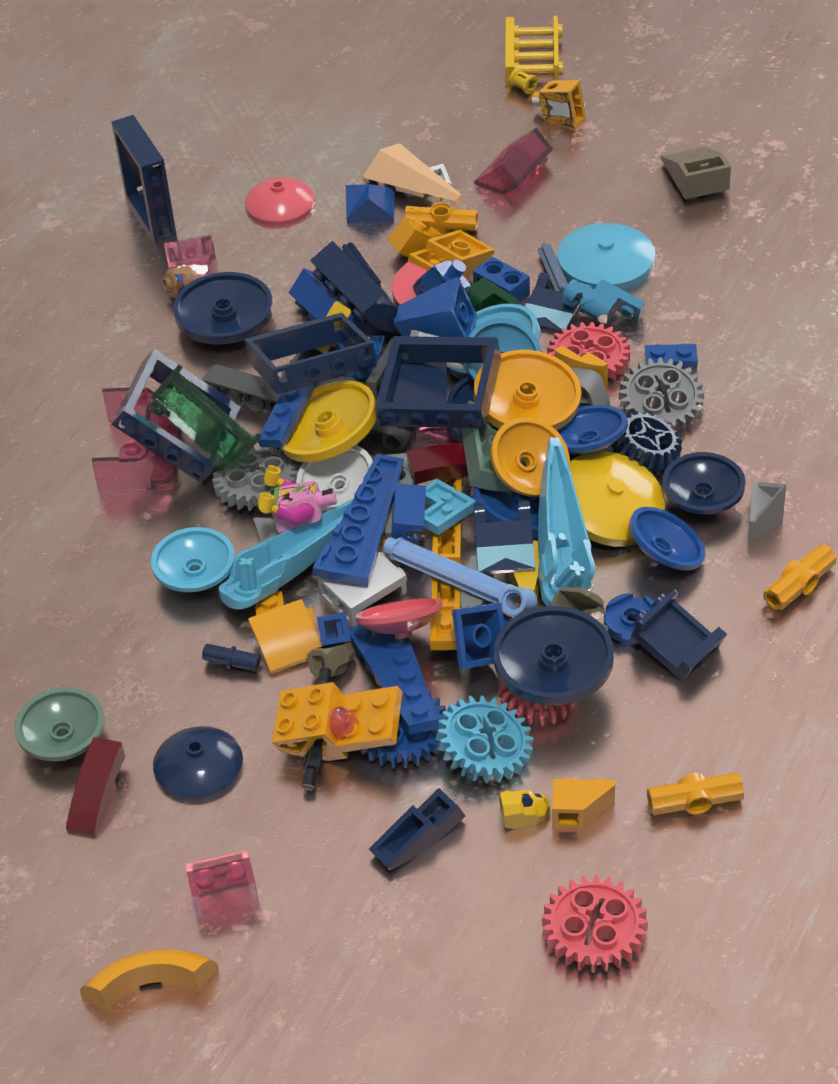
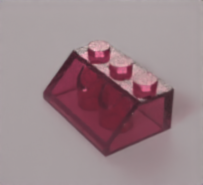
[473,127,553,195]

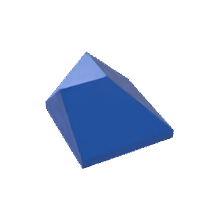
[346,184,395,222]

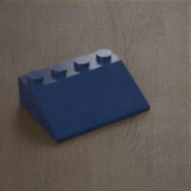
[310,241,401,335]

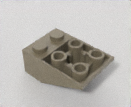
[661,147,731,199]

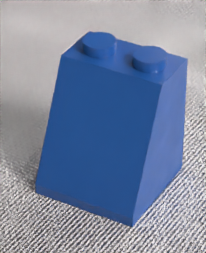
[394,277,477,337]

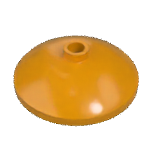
[490,417,570,497]

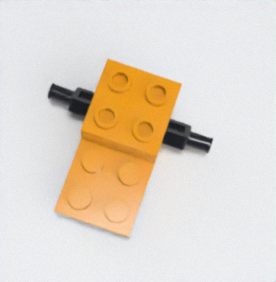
[272,667,403,790]

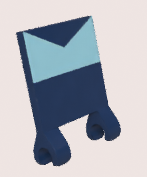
[525,272,587,334]
[473,501,535,574]

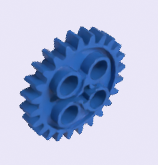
[360,691,446,768]

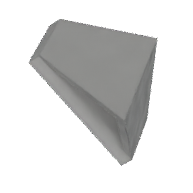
[748,482,787,541]

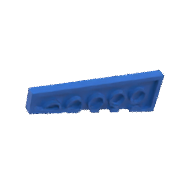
[313,454,404,586]
[349,624,439,735]

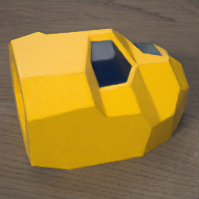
[499,789,550,829]

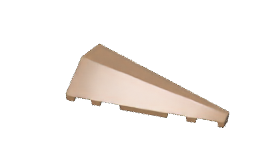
[363,143,463,206]

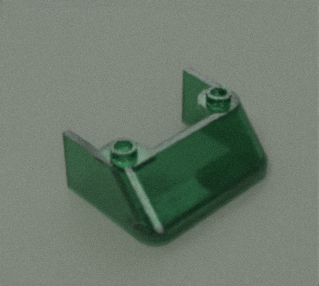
[147,364,262,471]

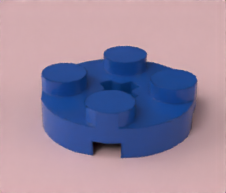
[604,593,654,647]

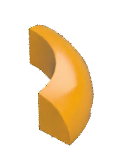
[80,949,218,1012]

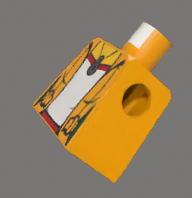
[532,80,586,130]

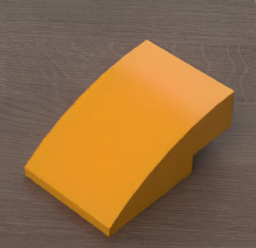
[408,230,495,279]

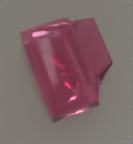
[164,234,216,275]

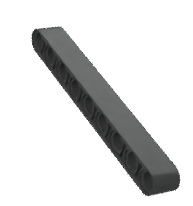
[201,364,414,453]

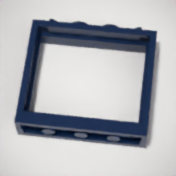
[111,115,177,244]
[245,312,377,395]
[375,336,501,429]
[111,349,241,483]

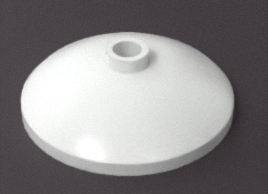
[296,445,373,513]

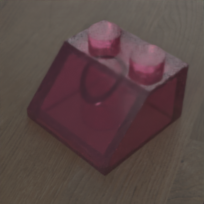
[186,851,260,919]

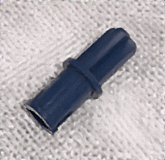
[202,644,261,672]

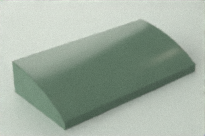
[461,400,525,492]

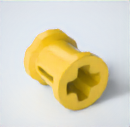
[509,67,538,94]

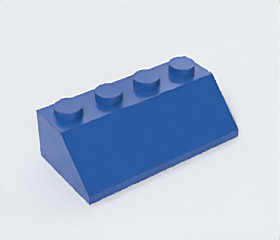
[288,268,390,337]

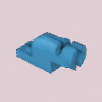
[562,279,645,324]

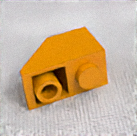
[388,217,442,257]
[552,778,615,828]

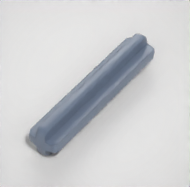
[538,243,568,292]

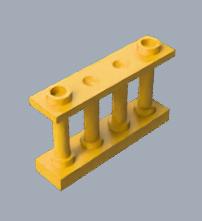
[505,16,563,85]

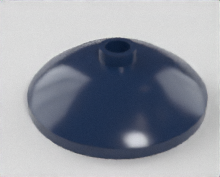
[662,452,746,515]
[153,726,243,802]

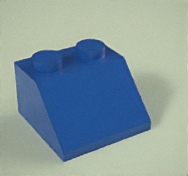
[452,603,504,669]

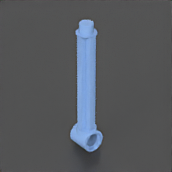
[383,537,537,616]

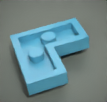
[424,479,475,535]

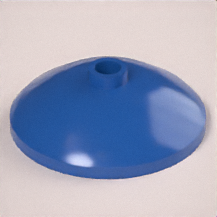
[557,405,628,455]
[629,507,705,570]

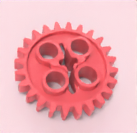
[547,322,630,380]
[542,875,648,973]

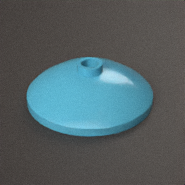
[151,527,235,592]

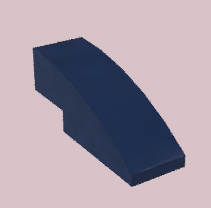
[369,788,465,871]

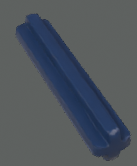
[342,242,381,287]

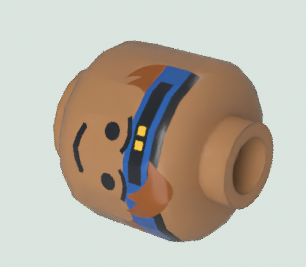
[162,266,199,299]

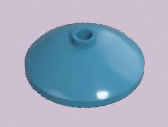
[465,318,542,382]

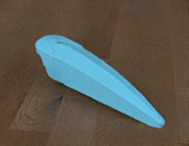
[538,437,595,606]
[219,498,354,609]

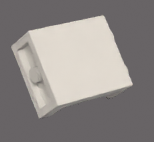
[317,551,407,627]

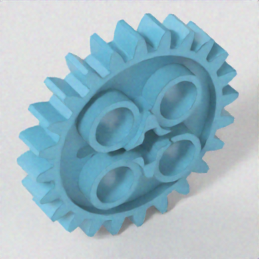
[435,695,534,783]

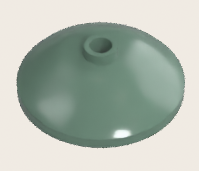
[14,687,105,761]

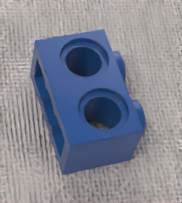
[473,256,530,303]

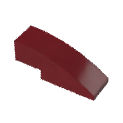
[406,443,468,485]
[66,737,125,836]

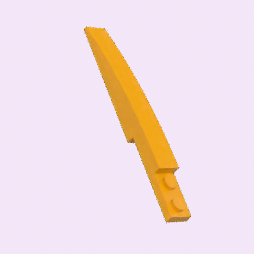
[430,478,462,650]

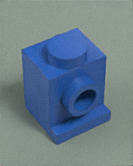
[316,612,351,646]

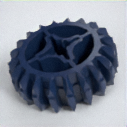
[611,410,683,476]

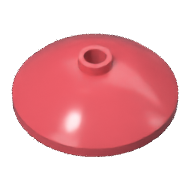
[245,177,315,225]
[356,598,443,639]

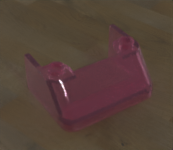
[92,387,185,492]

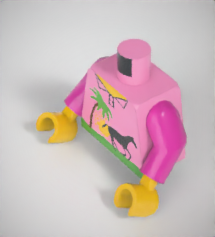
[258,465,337,533]

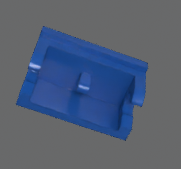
[391,483,426,542]

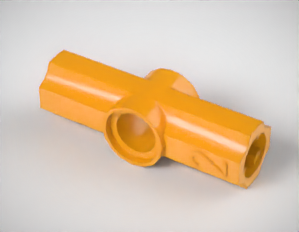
[405,203,478,235]
[763,544,837,611]
[646,772,744,815]

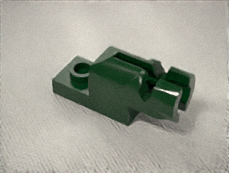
[467,277,519,312]

